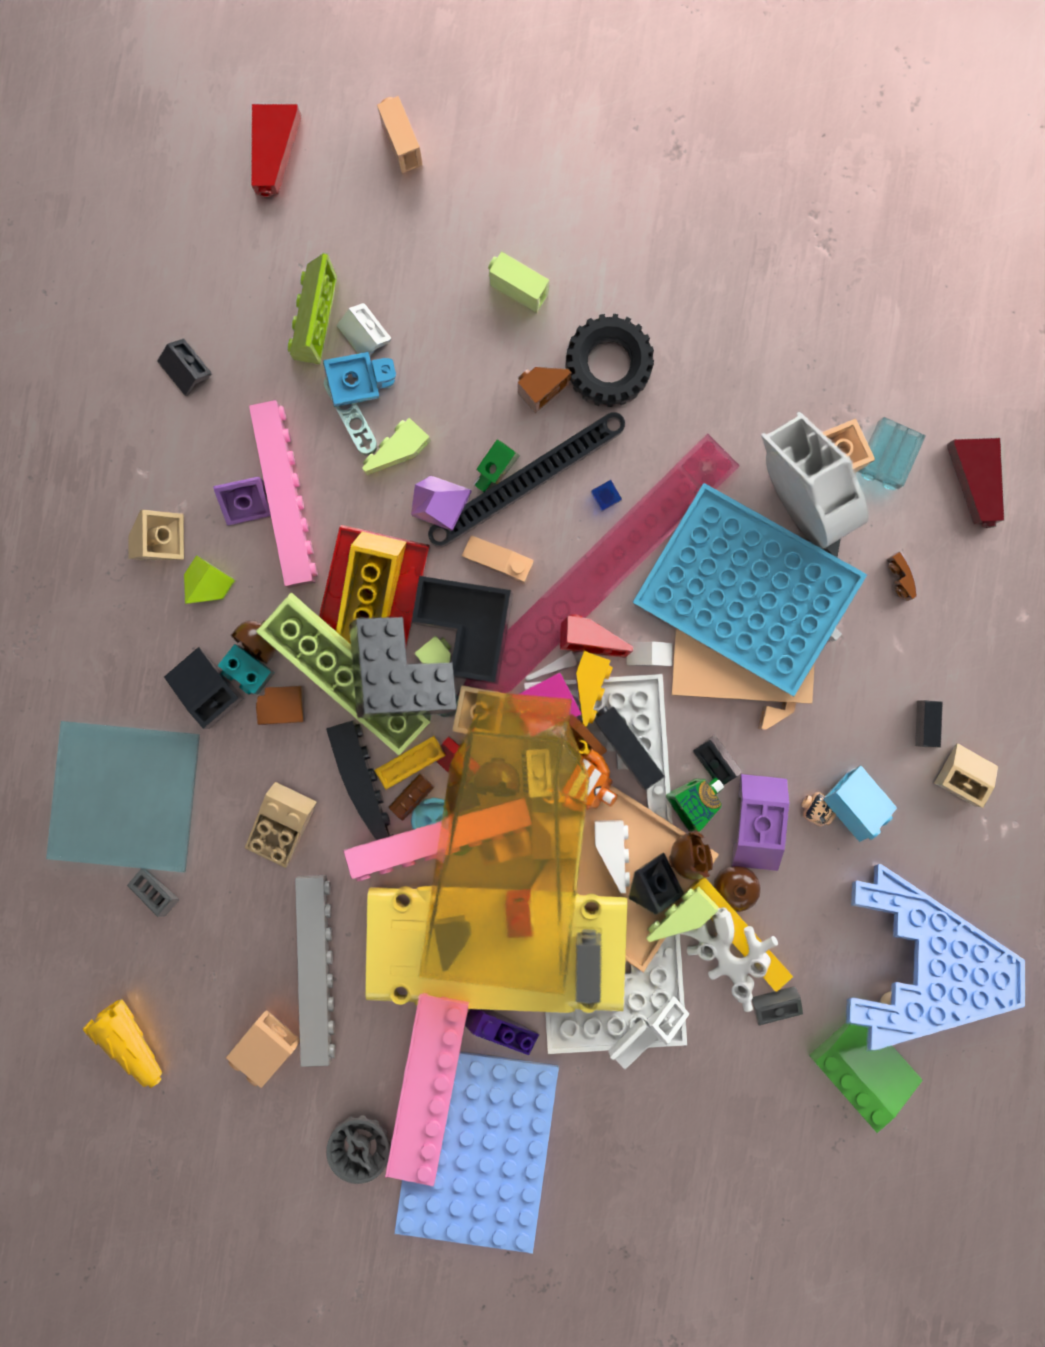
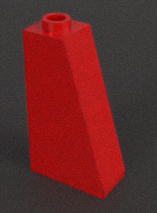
[251,104,301,197]

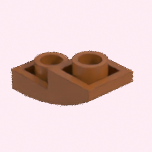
[886,551,917,601]

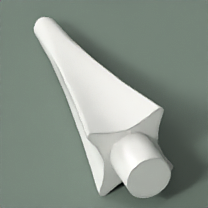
[525,651,583,681]

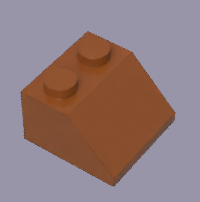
[518,367,571,413]

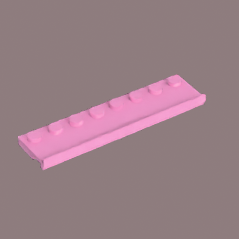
[385,993,469,1186]

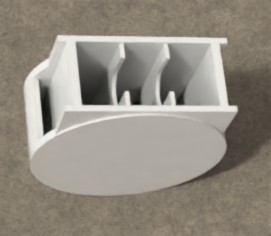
[761,412,869,548]

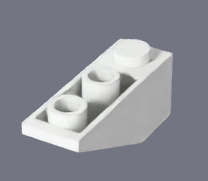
[594,820,630,893]

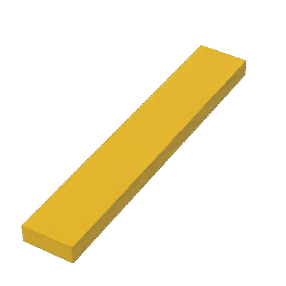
[686,878,793,992]

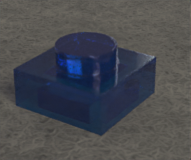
[591,480,622,511]

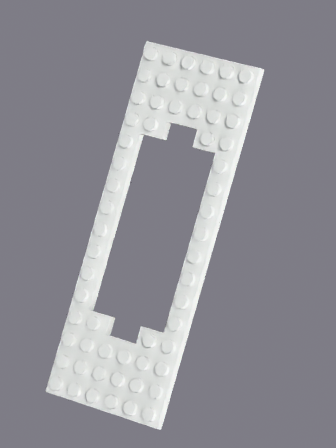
[524,674,687,1054]

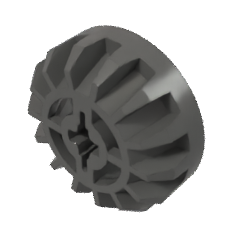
[326,1115,391,1184]

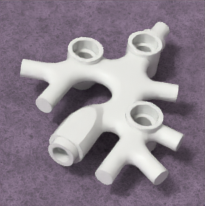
[679,907,778,1012]

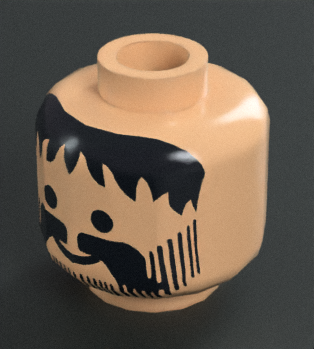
[801,792,836,827]

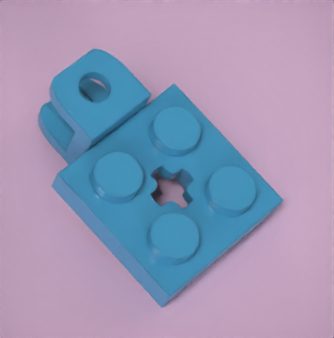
[323,352,396,407]

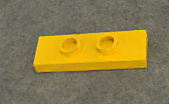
[374,735,446,790]

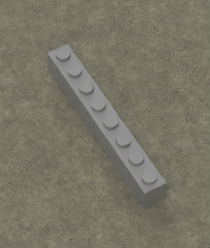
[295,875,336,1067]

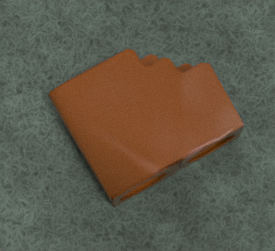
[256,686,305,725]

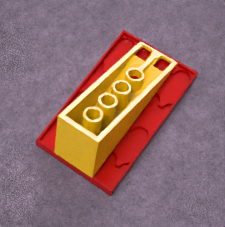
[319,525,430,649]

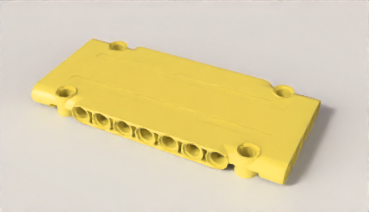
[365,886,627,1013]

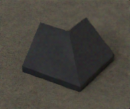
[628,853,684,915]

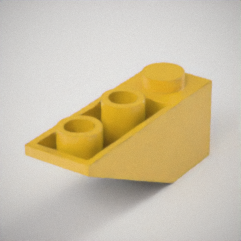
[575,651,613,727]

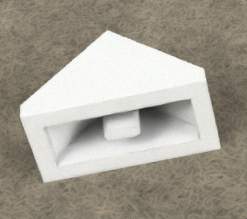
[626,642,673,666]
[647,997,689,1045]

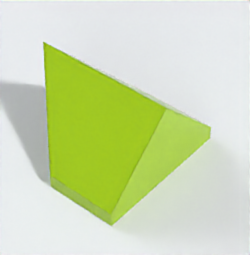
[184,555,235,604]

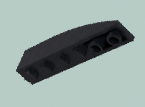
[326,720,394,840]

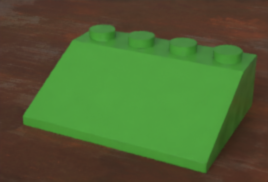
[809,1023,923,1133]

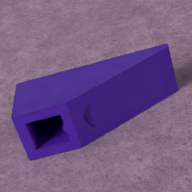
[465,1009,539,1055]

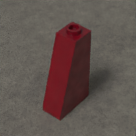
[947,438,1004,528]

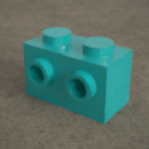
[218,644,275,695]

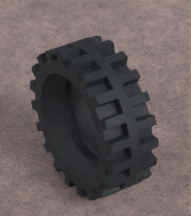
[566,313,654,407]

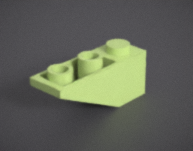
[362,418,431,475]
[646,886,718,942]

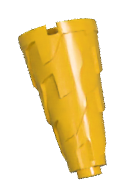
[82,999,162,1088]

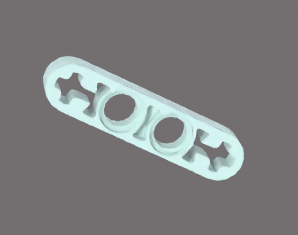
[324,377,377,455]

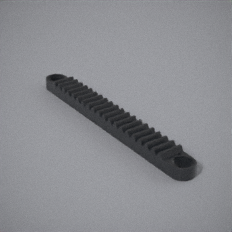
[428,412,625,547]

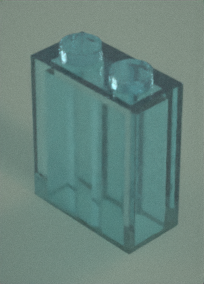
[858,417,926,490]

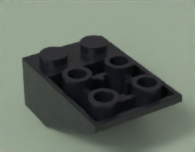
[164,647,244,729]

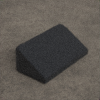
[693,735,741,785]

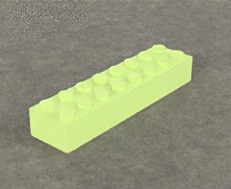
[256,593,431,755]

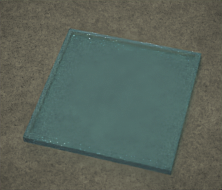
[46,721,200,872]

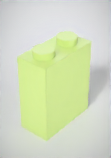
[488,251,549,313]

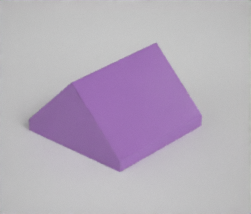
[213,477,271,526]

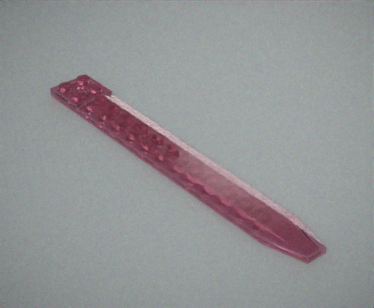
[456,434,740,700]

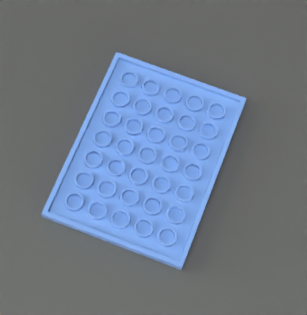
[394,1051,559,1254]

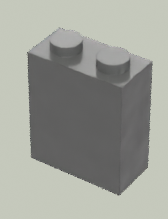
[576,929,601,1003]

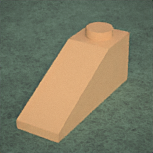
[462,535,534,584]

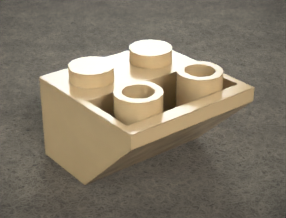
[934,743,998,808]

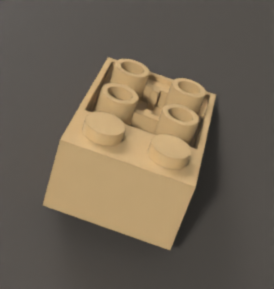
[245,782,317,868]

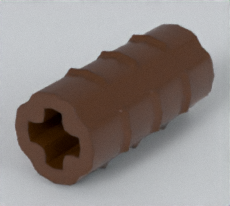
[388,773,434,821]

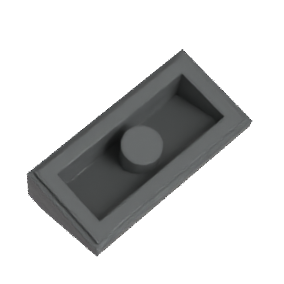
[752,987,803,1026]

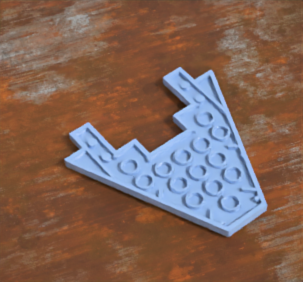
[846,864,1025,1051]

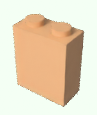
[377,96,423,174]

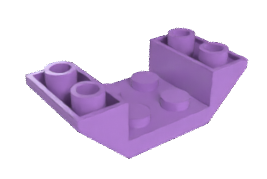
[731,774,789,871]

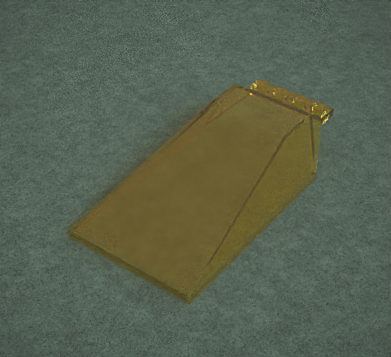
[419,691,590,995]

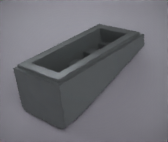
[127,868,179,917]

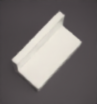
[336,303,391,356]
[608,1019,659,1069]

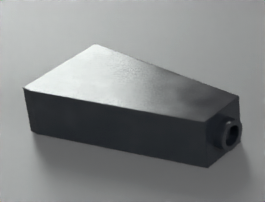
[594,706,665,790]

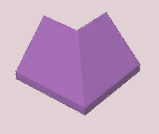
[411,476,472,531]

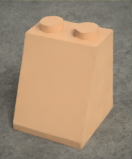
[226,1010,300,1088]

